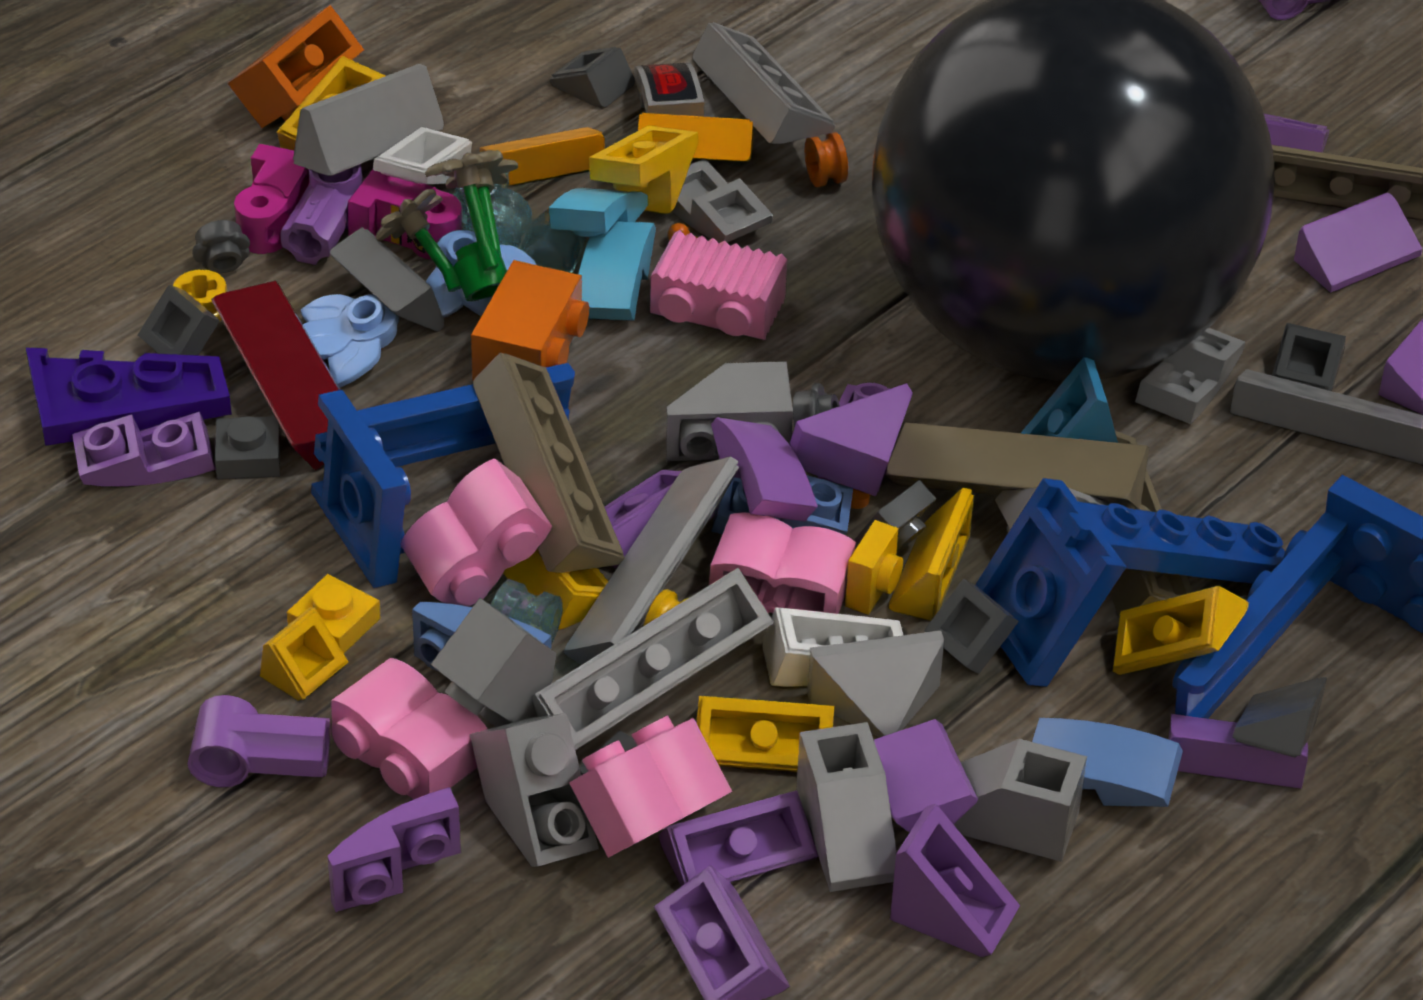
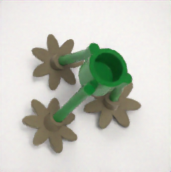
[376,150,518,302]

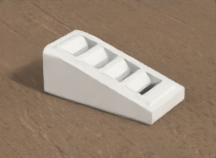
[373,127,472,184]
[763,607,903,687]

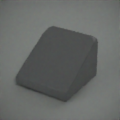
[549,47,635,108]
[1272,323,1346,391]

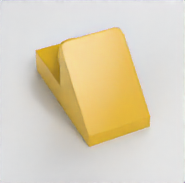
[589,125,698,214]

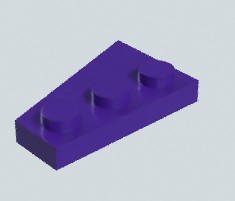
[26,347,232,446]

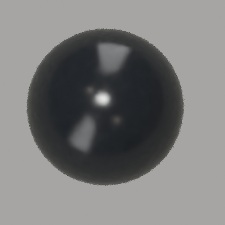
[872,0,1275,381]

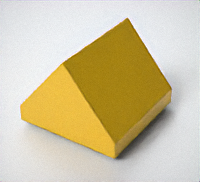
[260,607,348,700]

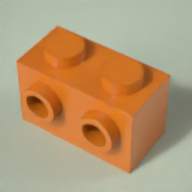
[227,5,364,128]
[471,260,589,381]

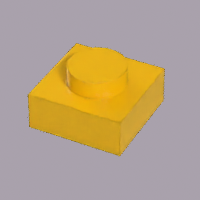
[845,520,904,615]
[287,574,381,654]

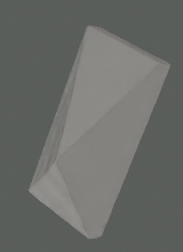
[807,630,944,738]

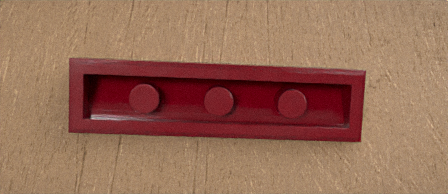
[211,281,340,471]

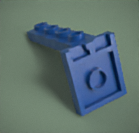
[311,363,575,588]
[1172,475,1423,719]
[975,478,1285,687]

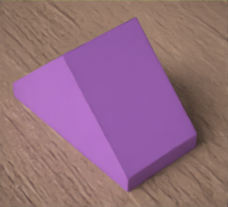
[789,383,913,496]
[890,803,1020,957]

